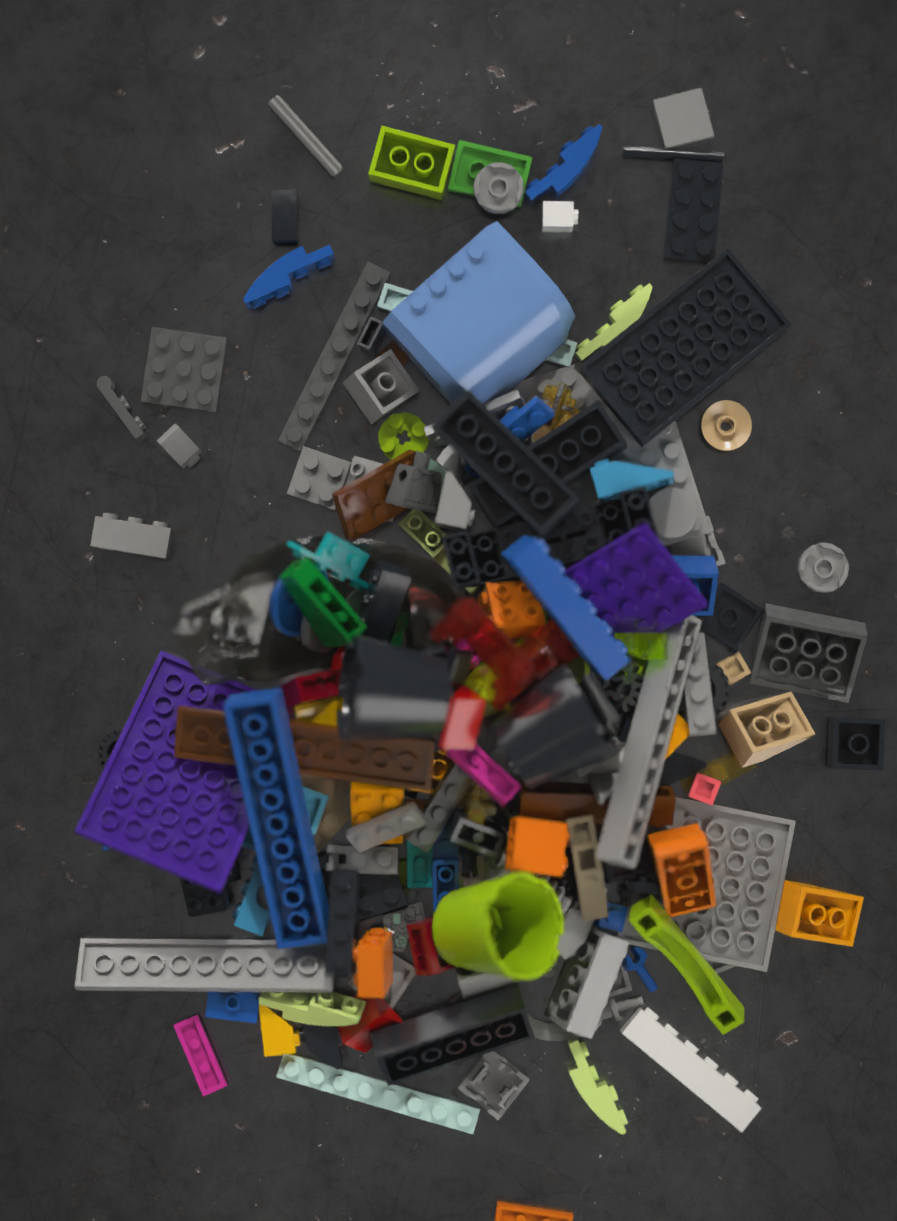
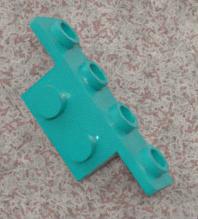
[287,532,370,592]

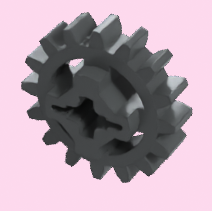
[594,659,645,714]

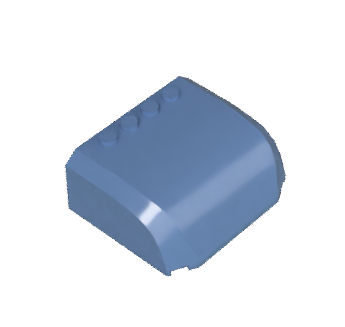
[382,221,575,405]

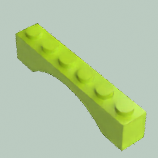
[629,894,744,1035]

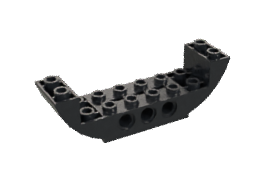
[442,486,658,588]

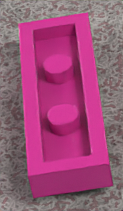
[446,744,522,807]
[173,1014,228,1096]

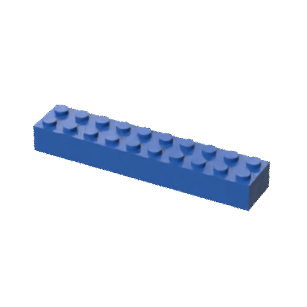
[223,688,329,949]

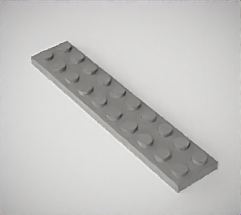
[75,938,334,993]

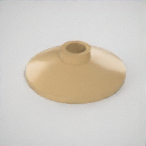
[701,400,752,451]

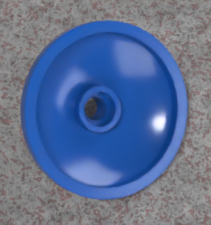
[270,567,329,637]

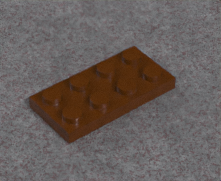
[332,450,416,541]

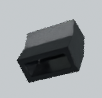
[357,316,387,356]

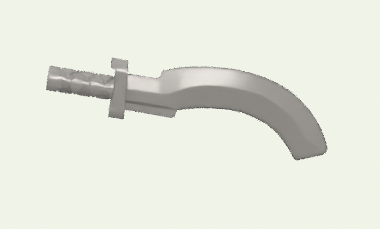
[527,995,644,1042]

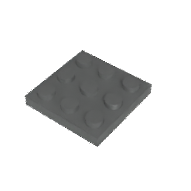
[141,327,228,413]

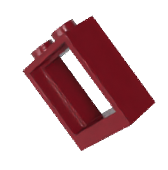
[278,669,341,715]
[406,916,456,976]

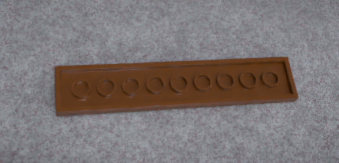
[174,705,436,791]

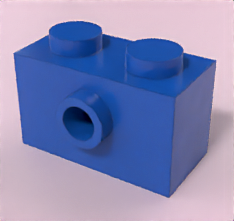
[205,992,261,1023]

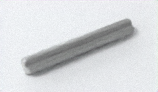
[269,95,342,177]

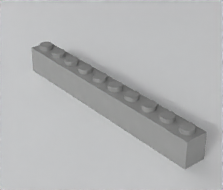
[595,615,702,869]

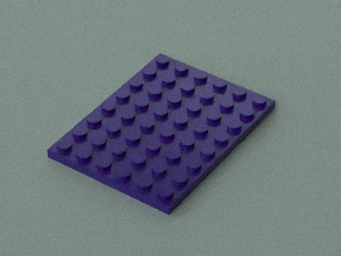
[75,650,290,894]

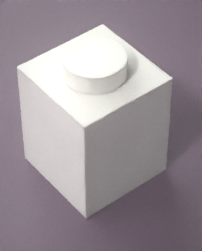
[542,201,578,232]

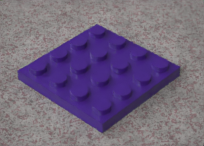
[563,523,707,650]

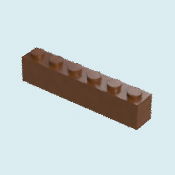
[517,781,676,827]

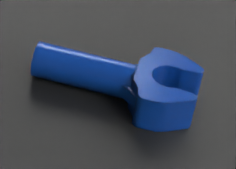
[622,947,658,993]

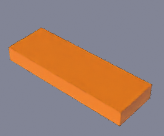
[494,1201,573,1221]

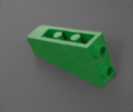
[279,558,367,648]

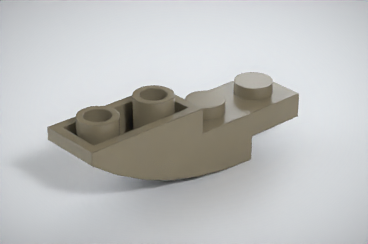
[566,815,608,921]

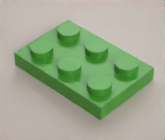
[448,140,533,208]

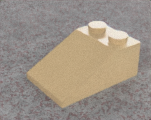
[718,692,815,768]

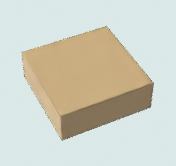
[716,651,751,686]

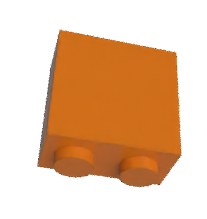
[479,580,546,640]
[505,817,570,877]
[353,928,393,998]

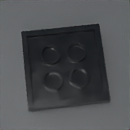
[317,843,408,922]

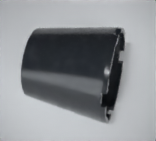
[337,635,452,741]
[491,663,619,789]

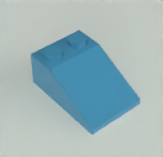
[590,459,674,502]

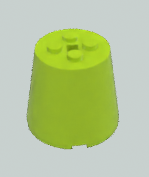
[433,872,564,980]

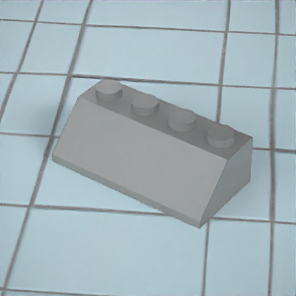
[544,925,629,1039]

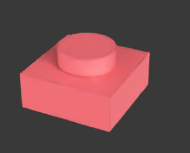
[687,772,721,805]

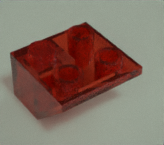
[513,619,580,684]

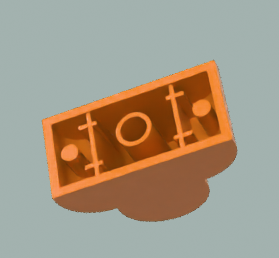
[647,823,716,917]

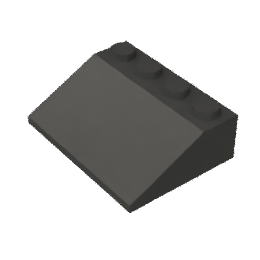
[749,603,868,703]

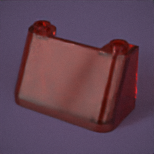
[430,598,535,712]

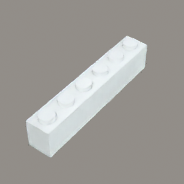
[620,1007,761,1132]

